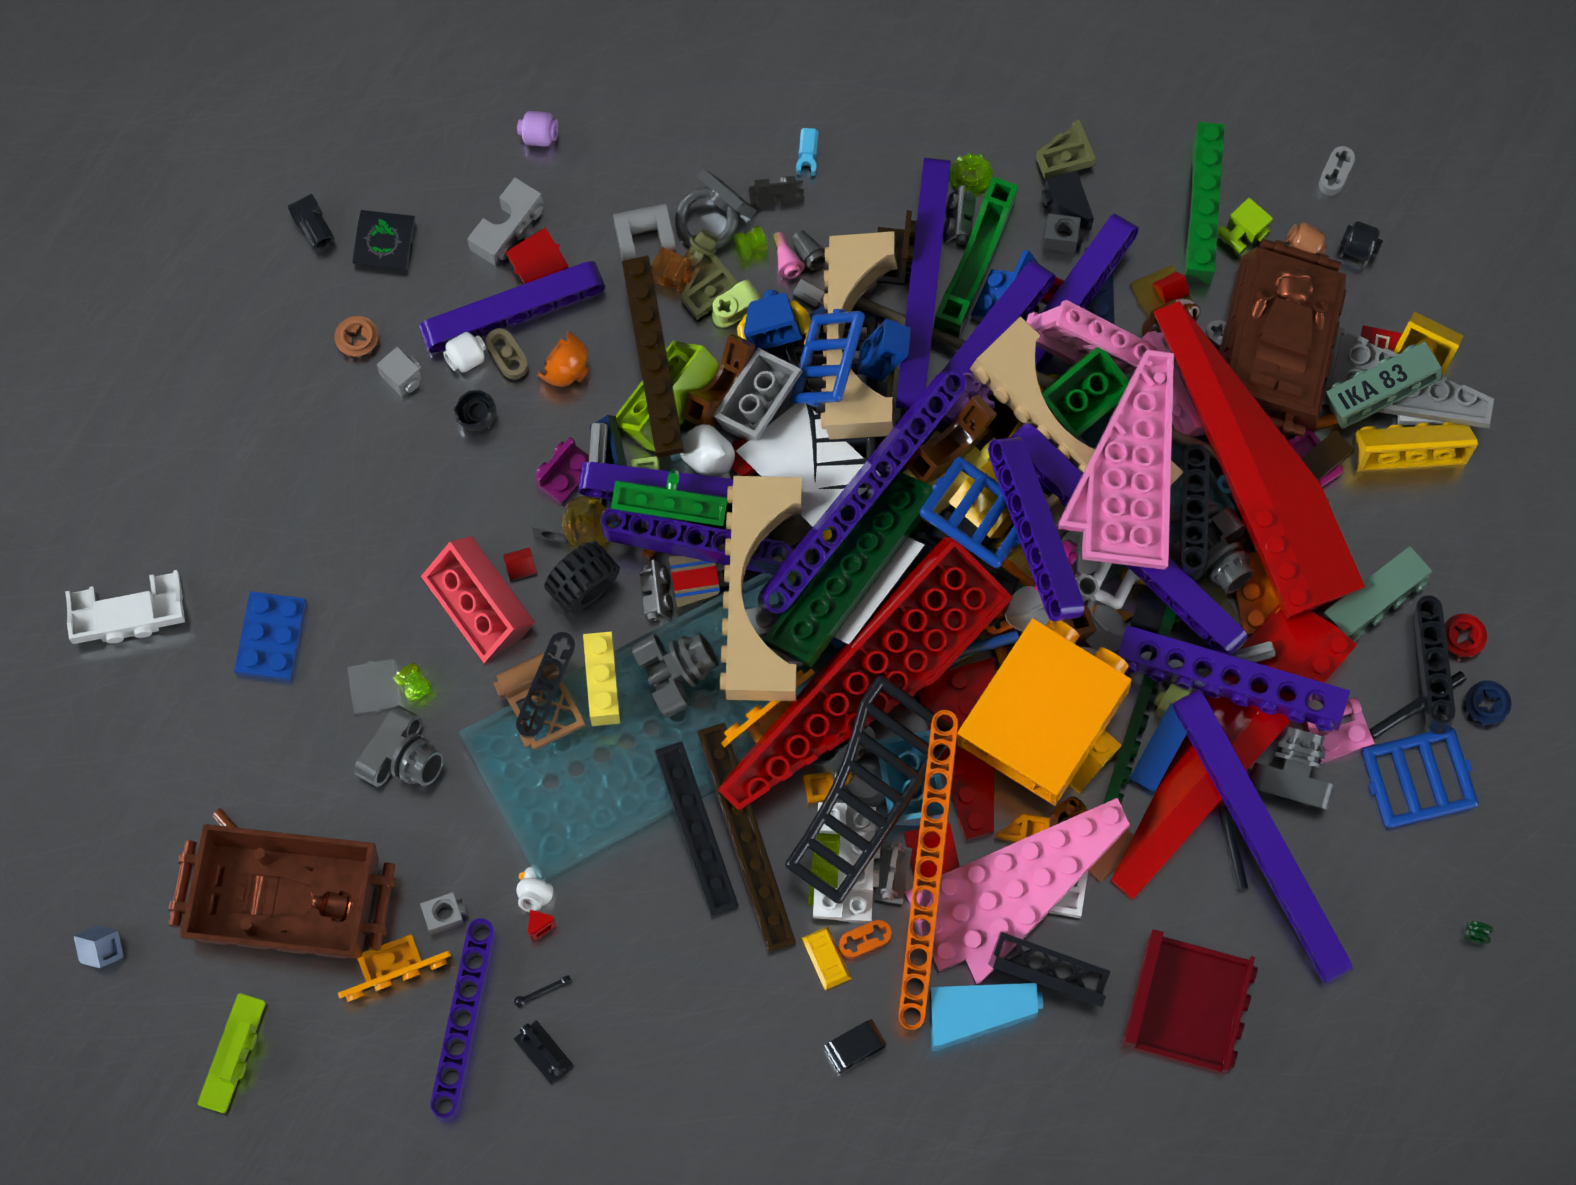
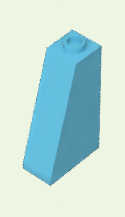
[929,983,1043,1051]

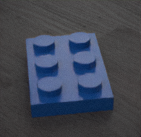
[234,591,307,682]

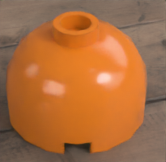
[537,331,589,387]

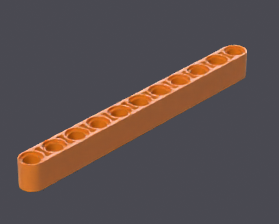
[899,710,958,1030]

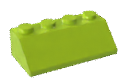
[615,341,720,451]

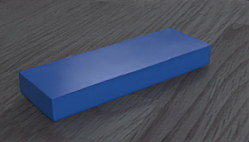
[1129,703,1186,792]

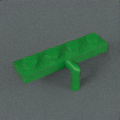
[611,469,727,526]

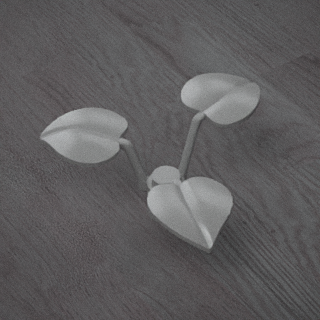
[1005,531,1126,651]

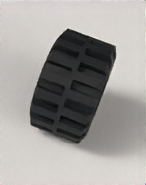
[544,541,620,614]

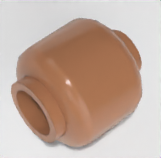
[1285,222,1327,255]

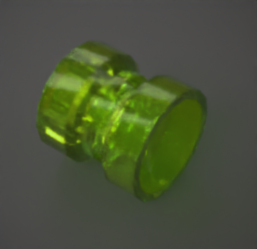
[733,225,769,260]
[393,663,433,702]

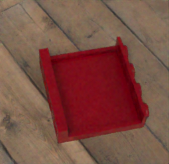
[1122,929,1258,1075]

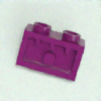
[535,437,589,506]

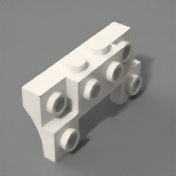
[65,570,185,644]
[813,802,881,924]

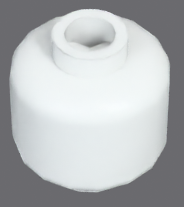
[443,332,486,373]

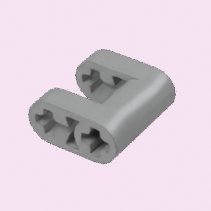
[612,203,676,261]

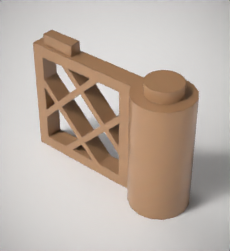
[493,652,585,751]

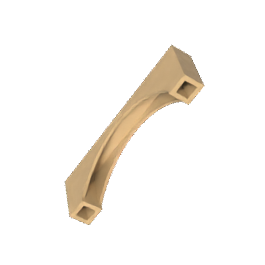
[821,231,898,440]
[970,316,1183,486]
[720,476,802,701]

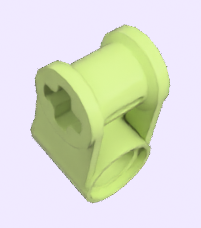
[712,280,762,328]

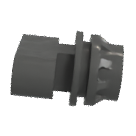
[1168,507,1255,594]
[631,633,719,718]
[354,705,444,787]
[1250,727,1336,810]

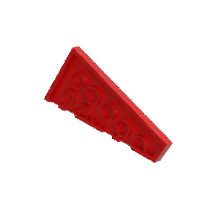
[916,657,995,842]

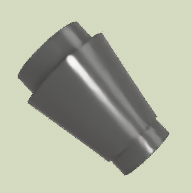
[792,230,826,271]

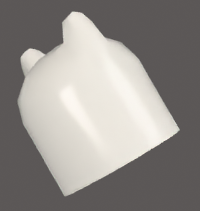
[680,424,735,479]

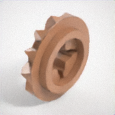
[335,316,379,358]

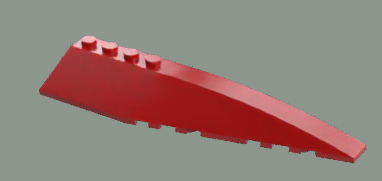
[1153,301,1365,620]
[718,537,1013,810]
[1110,604,1357,900]

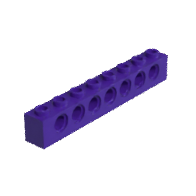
[1117,625,1350,731]

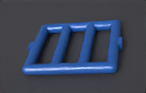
[790,309,865,407]
[920,457,1020,568]
[1363,727,1479,828]

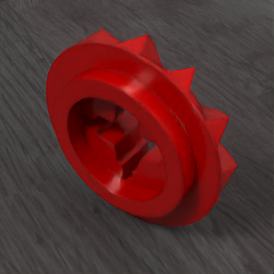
[1445,614,1487,658]

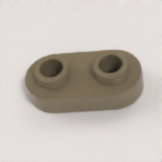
[486,328,528,379]

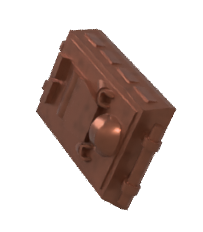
[1219,238,1346,437]
[168,824,396,959]

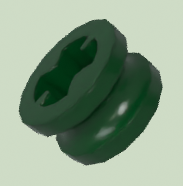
[1464,921,1494,944]

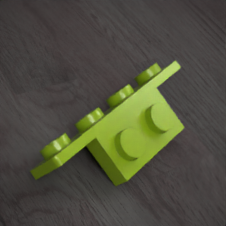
[198,993,266,1114]

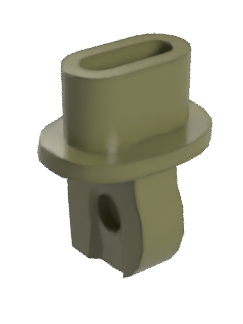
[685,229,720,266]

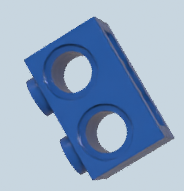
[857,319,911,382]

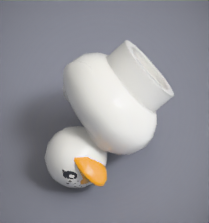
[516,866,553,912]

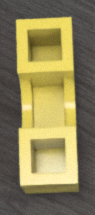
[583,631,620,726]

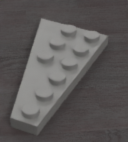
[1323,327,1494,429]

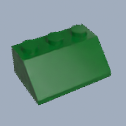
[1041,347,1129,438]

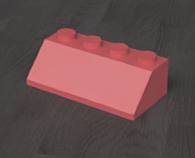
[421,536,535,663]

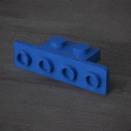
[971,250,1039,322]

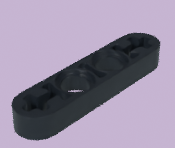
[516,632,575,739]

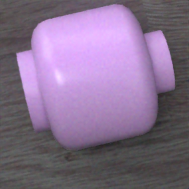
[517,111,558,147]

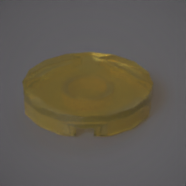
[561,496,612,547]

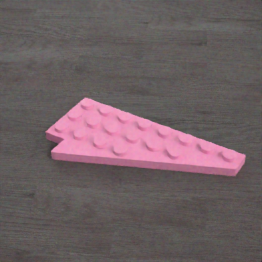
[1057,350,1174,570]
[905,798,1130,985]

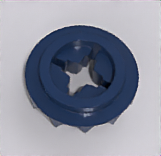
[1465,680,1512,726]

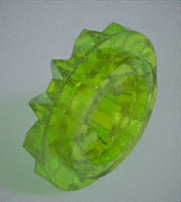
[950,152,993,193]

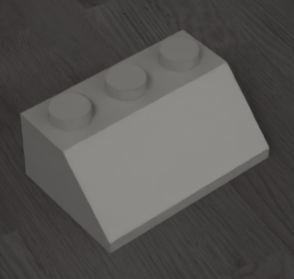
[713,348,803,441]

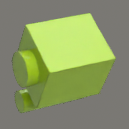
[1217,198,1273,254]

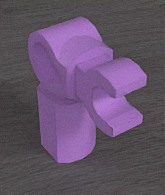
[942,372,995,424]

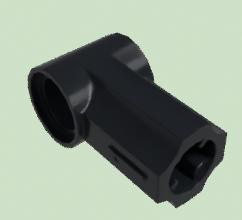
[287,194,335,250]

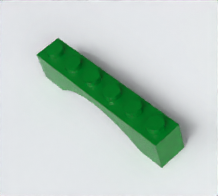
[1184,122,1225,285]
[934,176,1019,338]

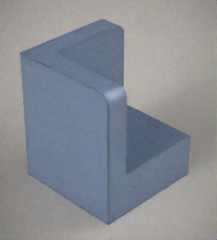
[74,925,124,968]

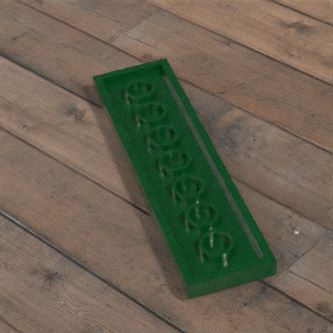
[763,472,934,667]

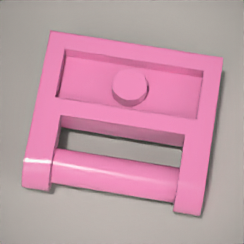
[1304,697,1375,764]

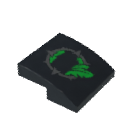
[352,210,415,270]

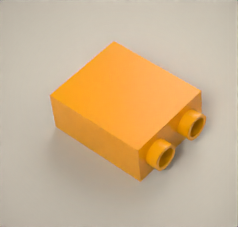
[957,618,1132,806]

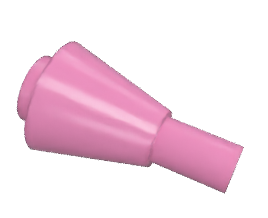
[773,232,805,279]

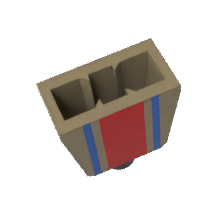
[669,556,729,615]

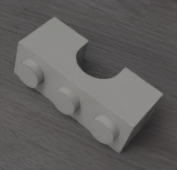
[467,177,544,266]

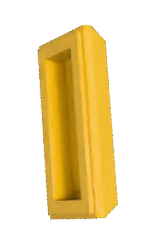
[802,926,852,991]

